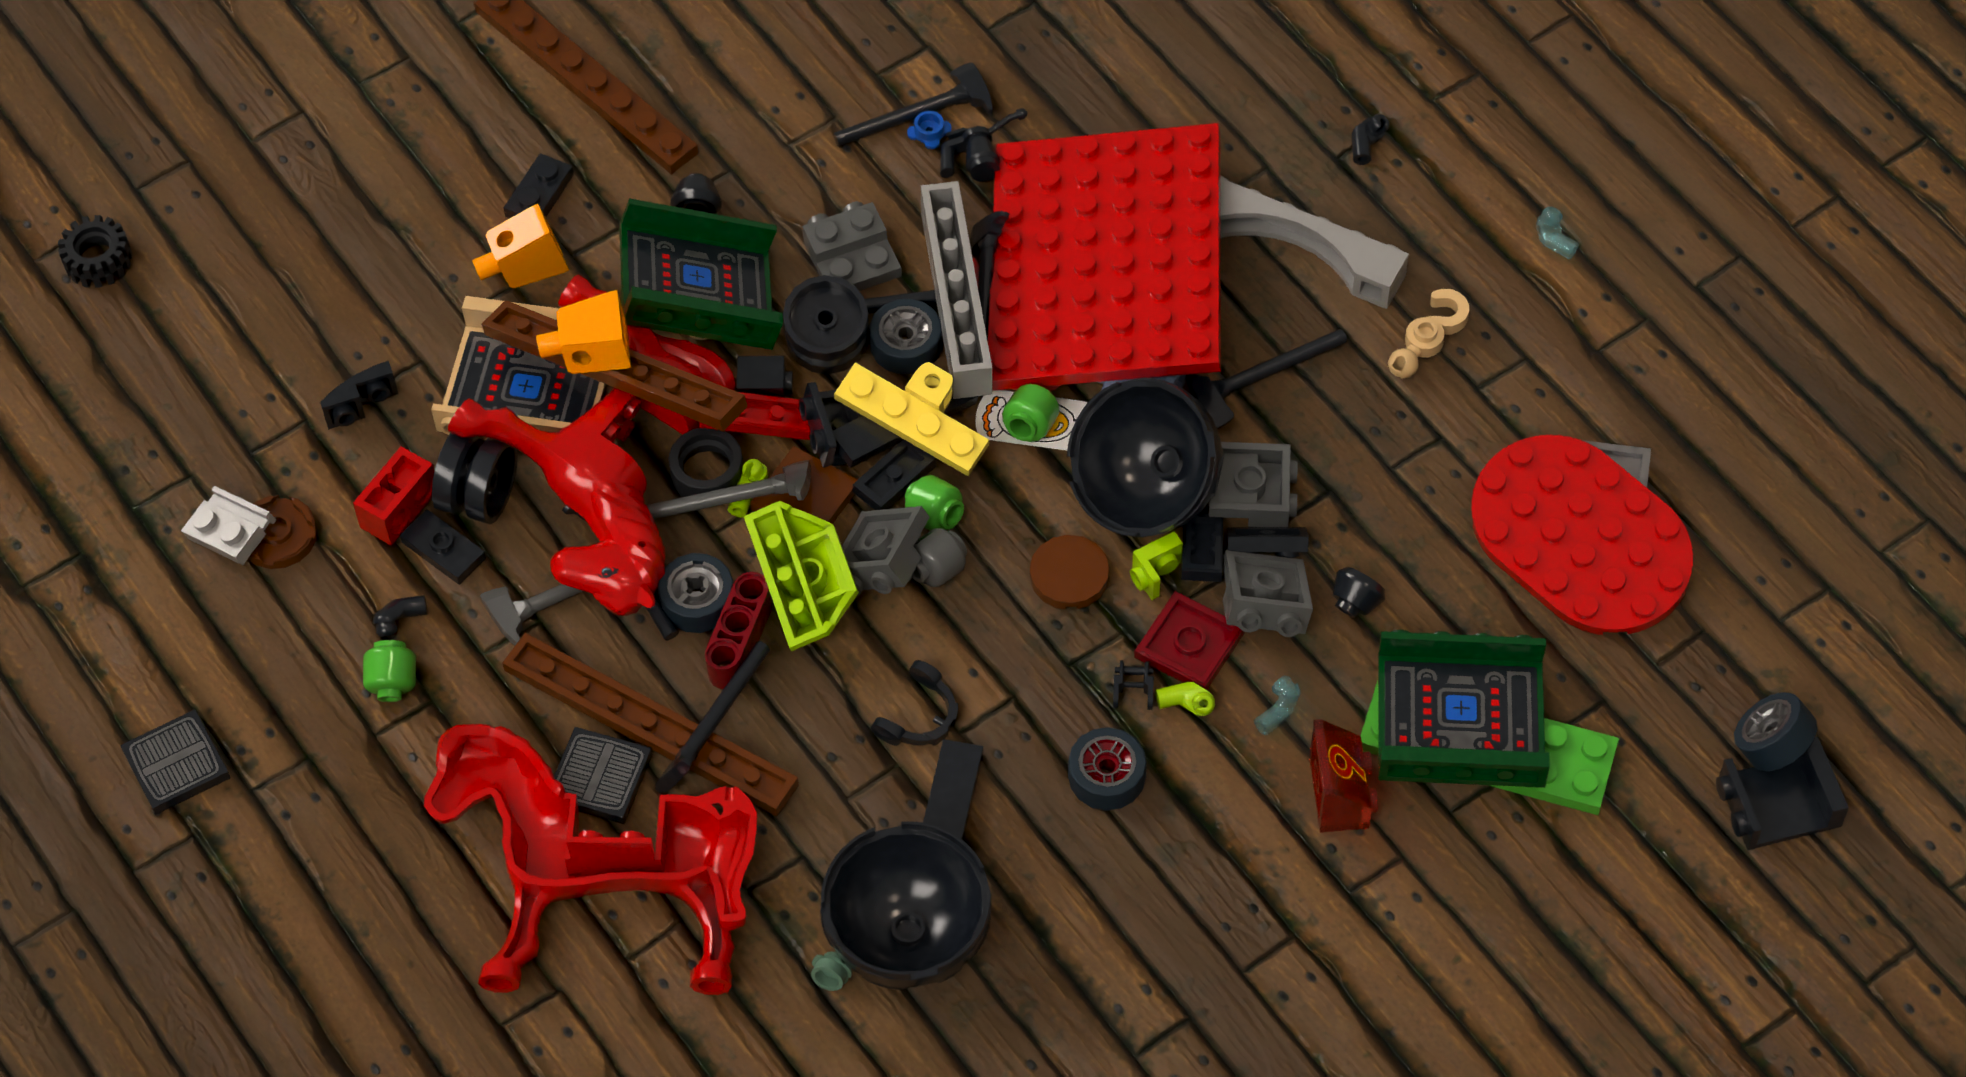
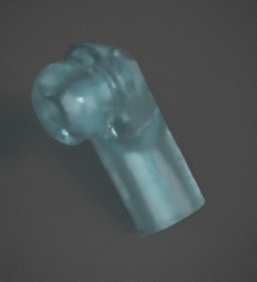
[1536,207,1579,260]
[1254,675,1301,735]

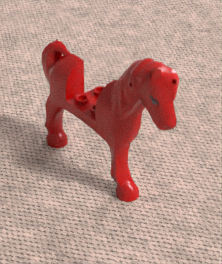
[448,274,736,616]
[424,724,757,995]

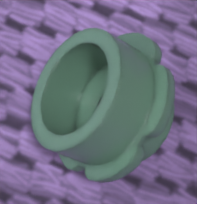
[811,952,852,991]

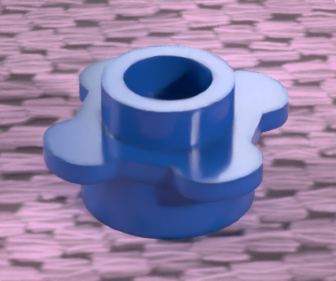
[907,111,952,149]

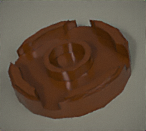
[248,495,317,569]
[1030,535,1110,609]

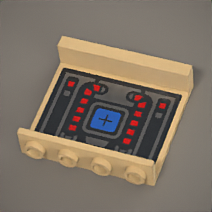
[431,296,606,440]

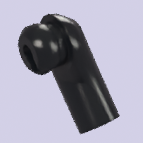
[1352,114,1390,165]
[373,595,427,637]

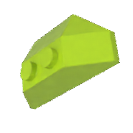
[744,501,859,651]

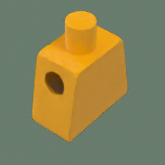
[472,204,569,288]
[536,290,631,374]

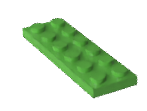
[1357,681,1619,815]

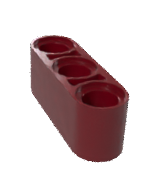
[705,571,772,689]

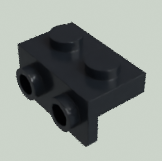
[799,382,868,468]

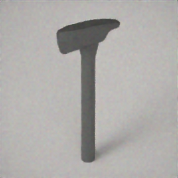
[647,460,811,519]
[480,584,583,646]

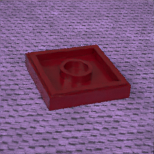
[1134,591,1245,690]

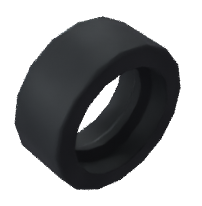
[668,428,744,497]

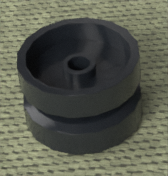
[783,275,870,375]
[432,433,518,525]

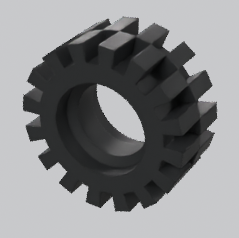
[58,215,132,288]

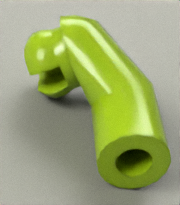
[727,459,768,518]
[1155,682,1215,716]

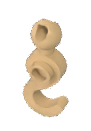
[1388,289,1469,379]

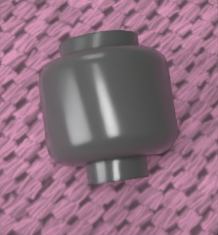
[912,528,967,587]

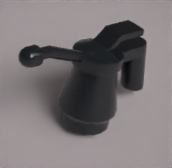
[940,108,1027,182]

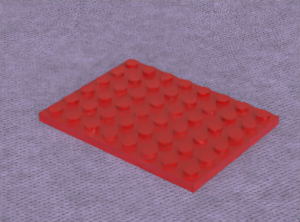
[988,123,1221,391]

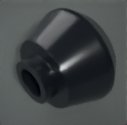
[670,173,722,214]
[1332,567,1385,618]

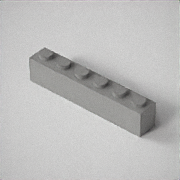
[921,181,992,399]

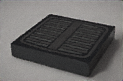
[120,709,231,815]
[554,727,653,824]

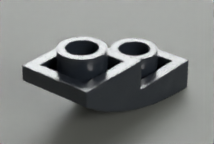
[320,360,398,430]

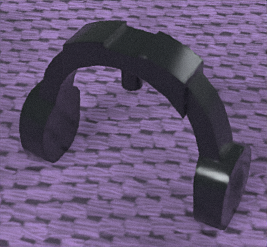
[871,660,958,746]

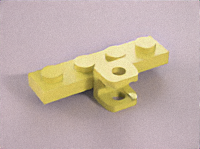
[834,362,989,476]

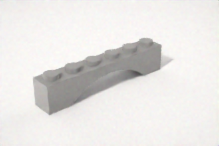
[1221,176,1409,309]

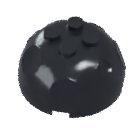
[1067,377,1224,537]
[820,821,991,990]

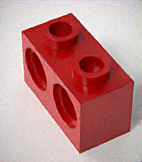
[353,446,434,546]

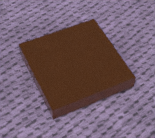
[750,446,858,524]

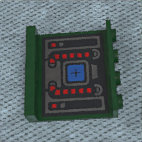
[619,198,783,350]
[1378,630,1550,788]

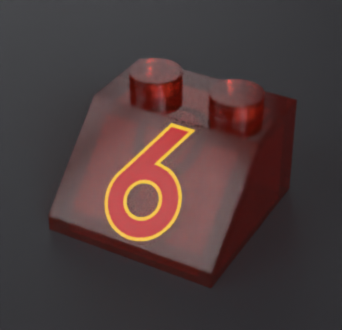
[1309,719,1378,833]

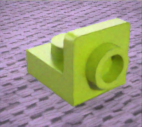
[1130,531,1183,600]

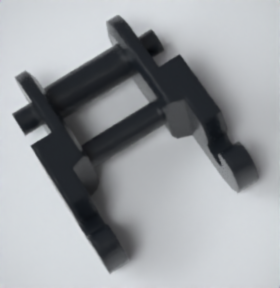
[1113,660,1154,710]

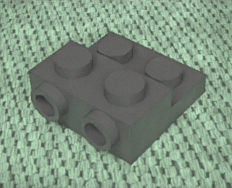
[802,201,902,291]
[1209,442,1298,527]
[842,506,930,596]
[1222,550,1313,637]

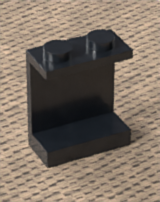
[1716,737,1849,851]

